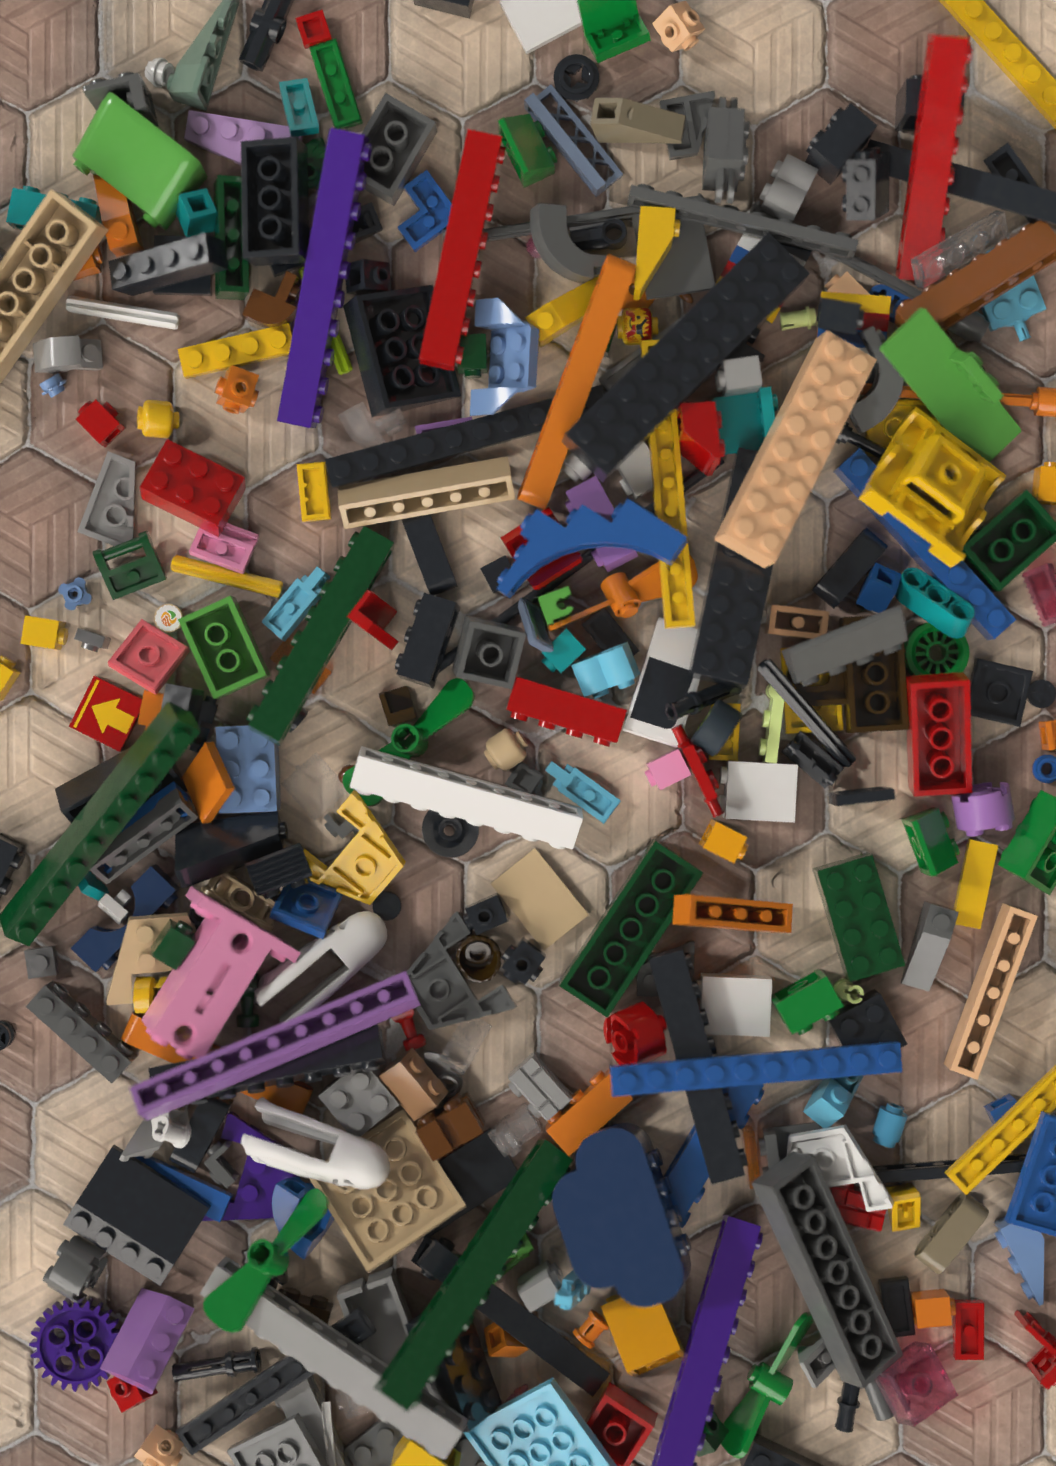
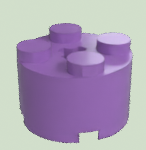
[951,782,1015,837]

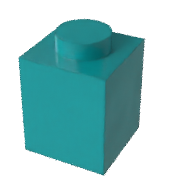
[176,188,217,238]
[541,628,586,674]

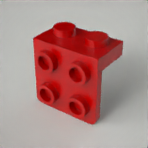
[501,507,583,590]
[1014,1309,1056,1390]

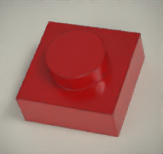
[295,9,332,49]

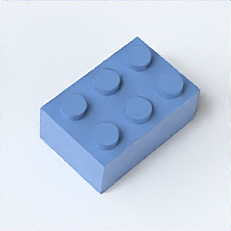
[216,725,281,814]

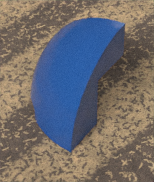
[272,1177,335,1260]

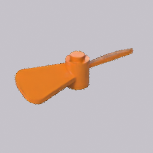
[547,553,698,632]

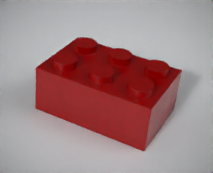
[139,439,246,537]

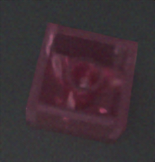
[874,1341,958,1427]

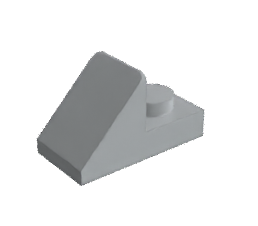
[797,1337,836,1388]

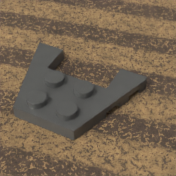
[407,912,517,1030]

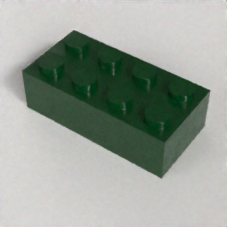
[812,852,906,982]

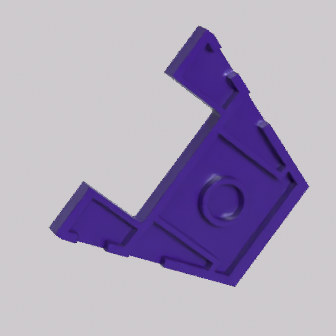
[202,1111,300,1221]

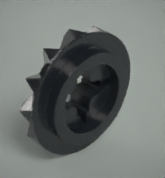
[553,54,599,102]

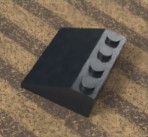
[343,285,461,417]
[63,1145,211,1286]

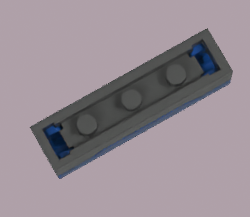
[90,781,199,884]

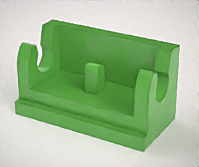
[538,586,573,626]

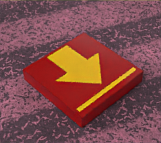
[69,675,142,752]

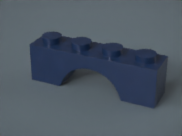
[71,864,180,972]

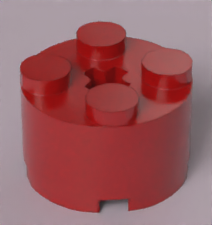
[603,1001,667,1065]

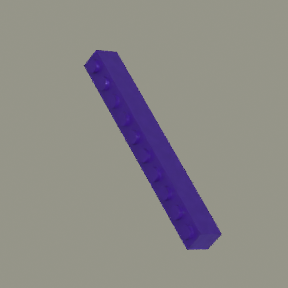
[277,128,372,428]
[651,1214,763,1466]

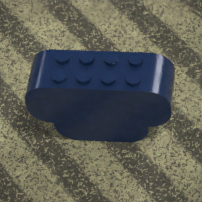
[552,1123,691,1307]

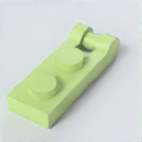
[758,684,784,763]

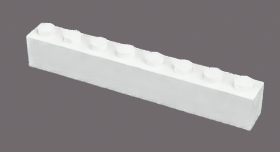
[350,746,583,849]

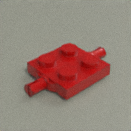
[671,724,724,818]

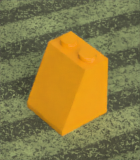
[601,1293,684,1378]

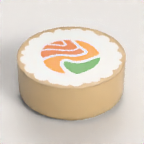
[154,604,184,633]

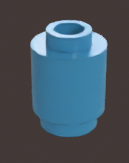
[872,1102,908,1148]

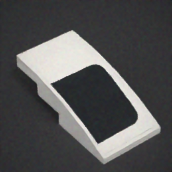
[622,617,700,748]

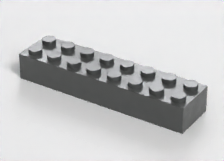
[752,1152,904,1389]

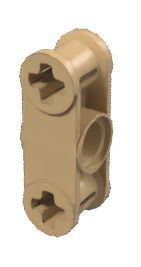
[201,871,277,931]

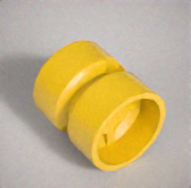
[133,976,168,1014]

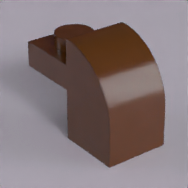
[242,271,301,328]

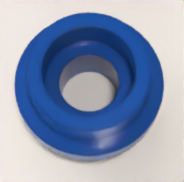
[1032,754,1056,783]

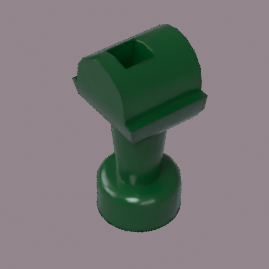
[236,973,260,1028]

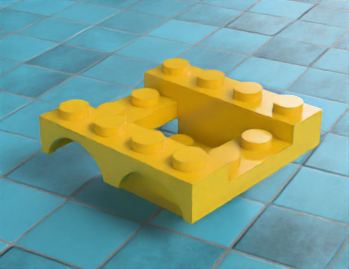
[859,407,1007,568]

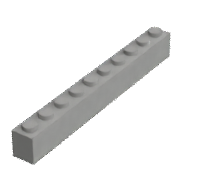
[200,1256,468,1460]

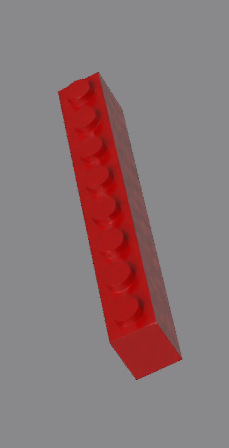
[895,33,973,282]
[419,129,506,371]

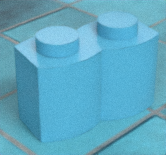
[571,642,640,699]

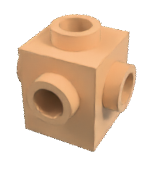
[652,0,705,52]
[134,1424,184,1466]

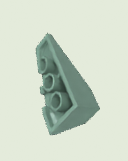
[167,0,240,111]

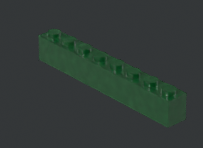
[247,526,394,746]

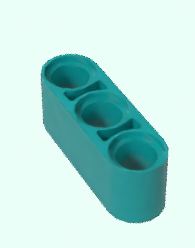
[895,567,975,638]

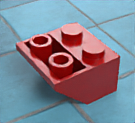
[677,401,725,476]

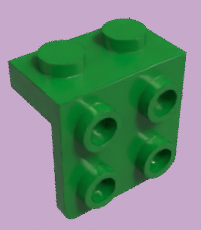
[577,0,651,63]

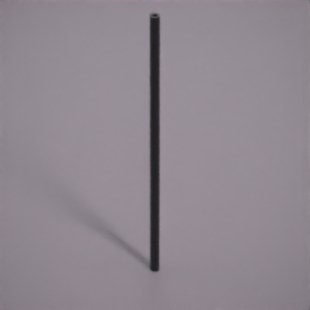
[439,457,725,673]

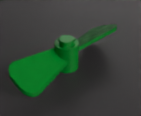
[343,678,475,807]
[203,1188,329,1333]
[721,1312,814,1459]

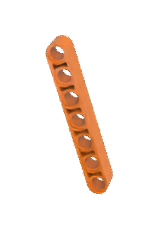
[121,1011,313,1115]

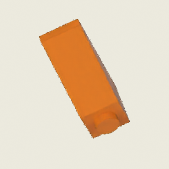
[93,174,144,257]

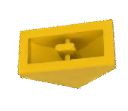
[885,1182,921,1232]

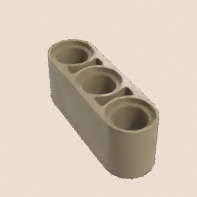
[914,1192,989,1274]

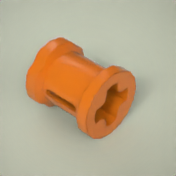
[573,1309,609,1349]

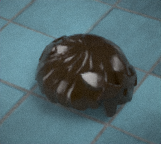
[456,935,502,983]

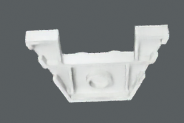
[787,1125,894,1212]

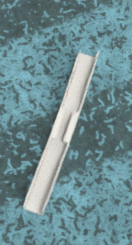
[321,1402,337,1466]

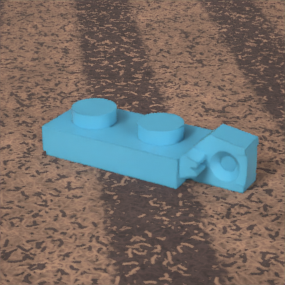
[262,566,331,641]
[545,761,620,824]
[555,1270,591,1310]

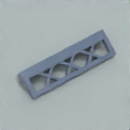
[524,84,623,197]

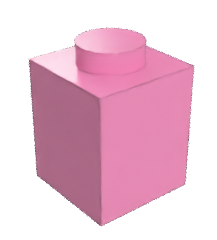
[644,749,691,790]

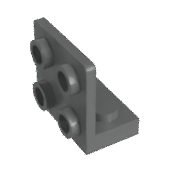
[82,72,158,127]

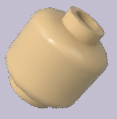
[484,728,528,771]

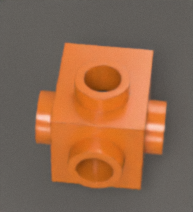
[214,365,259,414]

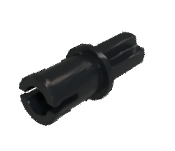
[835,1382,860,1433]

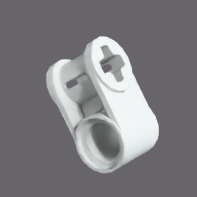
[151,1104,191,1148]

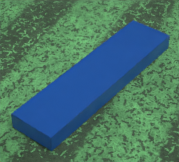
[135,1156,233,1222]

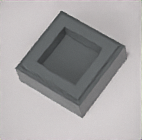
[505,761,544,794]

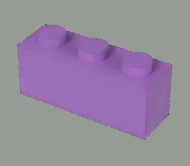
[564,476,638,573]

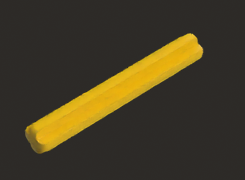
[171,555,283,598]

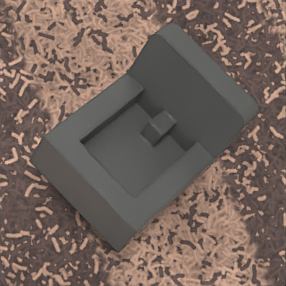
[324,812,359,839]
[204,1140,239,1189]

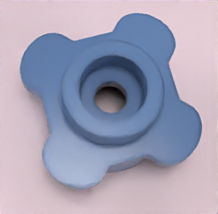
[58,577,92,610]

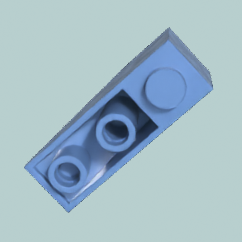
[994,1217,1044,1306]

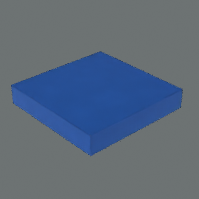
[269,878,343,939]

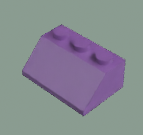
[100,1288,194,1394]

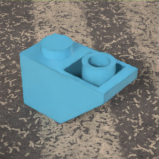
[803,1075,863,1128]

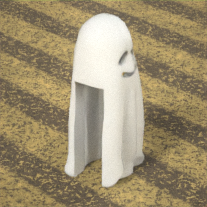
[255,911,387,1023]
[241,1097,390,1189]

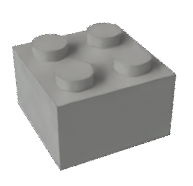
[318,1069,400,1137]

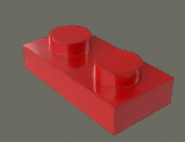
[953,1299,984,1360]

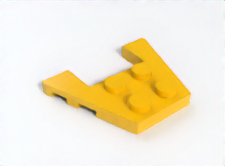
[303,790,406,905]

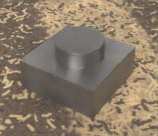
[74,628,111,652]
[24,945,59,979]

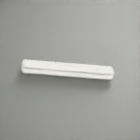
[66,296,180,330]

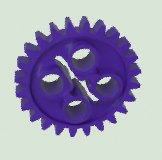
[29,1297,120,1392]

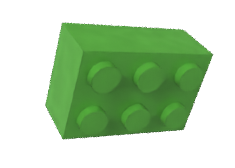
[178,596,271,699]

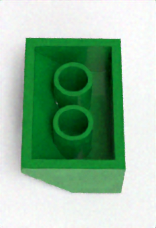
[998,790,1056,895]

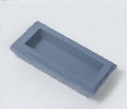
[518,597,554,652]

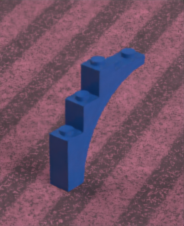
[497,499,688,599]

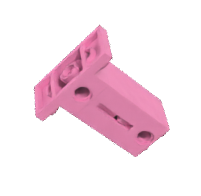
[141,886,301,1060]

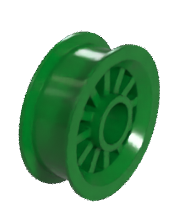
[904,622,969,676]

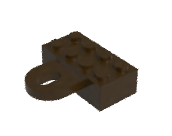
[786,615,909,733]

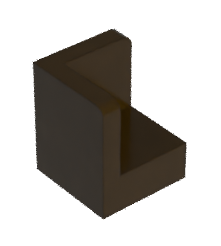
[378,686,418,726]

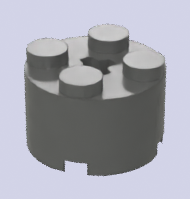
[43,1235,109,1304]

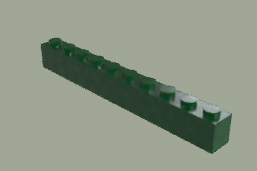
[0,701,200,946]
[373,1139,573,1412]

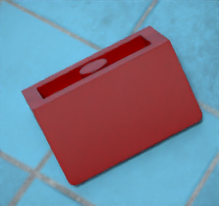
[347,590,399,650]

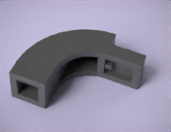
[530,203,621,283]
[849,326,904,433]

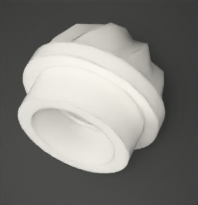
[145,58,175,88]

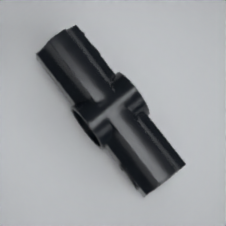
[239,0,294,72]

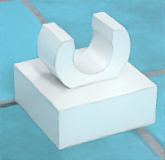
[98,889,131,925]

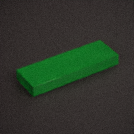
[309,38,363,130]

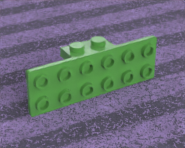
[879,307,1021,462]

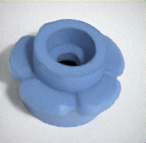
[39,373,67,398]

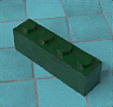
[213,175,249,300]

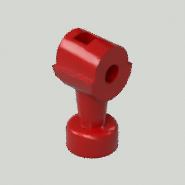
[391,1008,427,1052]

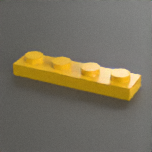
[177,323,293,379]

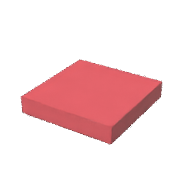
[108,619,190,695]

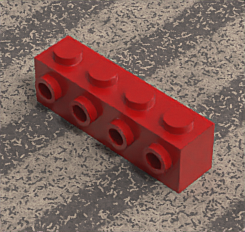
[506,677,627,747]

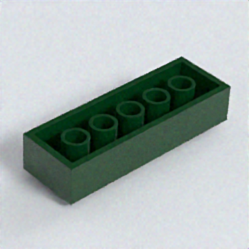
[559,839,703,1018]

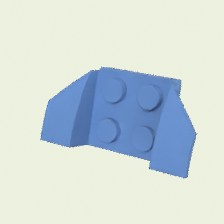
[470,298,539,416]

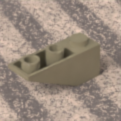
[590,98,686,144]

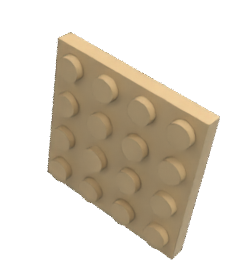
[309,1109,466,1273]

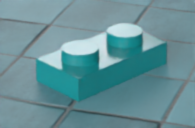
[279,78,319,137]

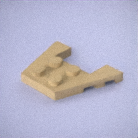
[106,912,196,1005]

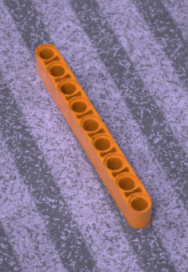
[517,254,636,509]

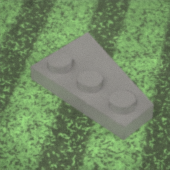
[77,451,136,553]

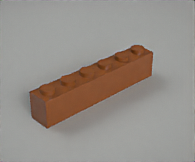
[895,220,1056,331]

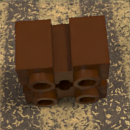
[415,1092,485,1162]

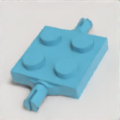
[981,246,1047,342]

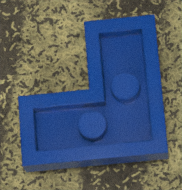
[398,170,452,252]

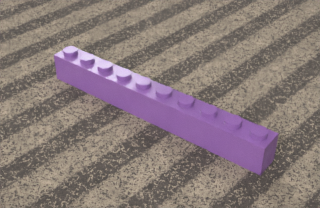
[129,971,421,1121]

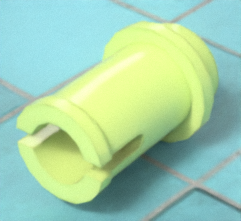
[780,306,816,331]
[833,978,864,1004]

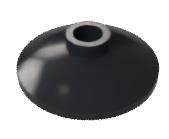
[422,810,479,858]

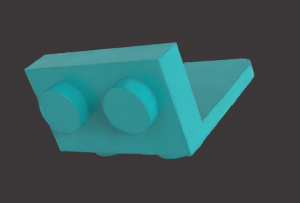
[711,387,778,455]

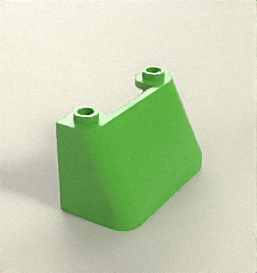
[72,92,208,231]

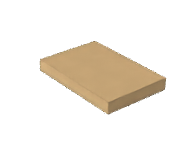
[490,848,589,951]

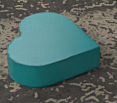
[78,871,109,900]

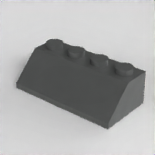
[781,606,908,686]

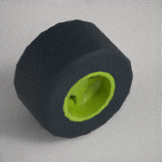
[691,699,742,756]

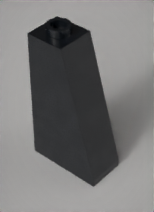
[175,811,288,888]

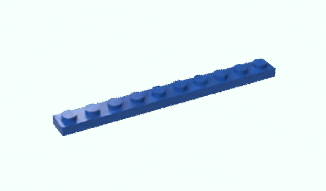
[609,1041,902,1097]

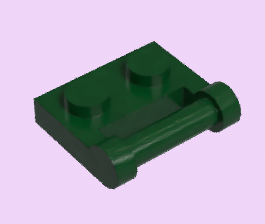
[93,531,167,600]

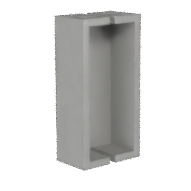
[336,1266,426,1386]

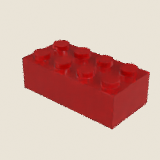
[906,672,972,797]

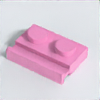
[189,523,259,574]

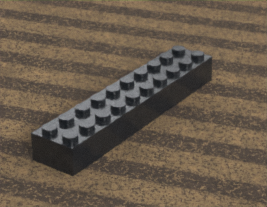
[561,232,810,482]

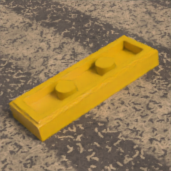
[953,839,998,929]

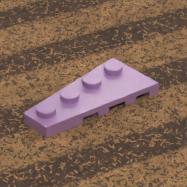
[184,110,303,165]

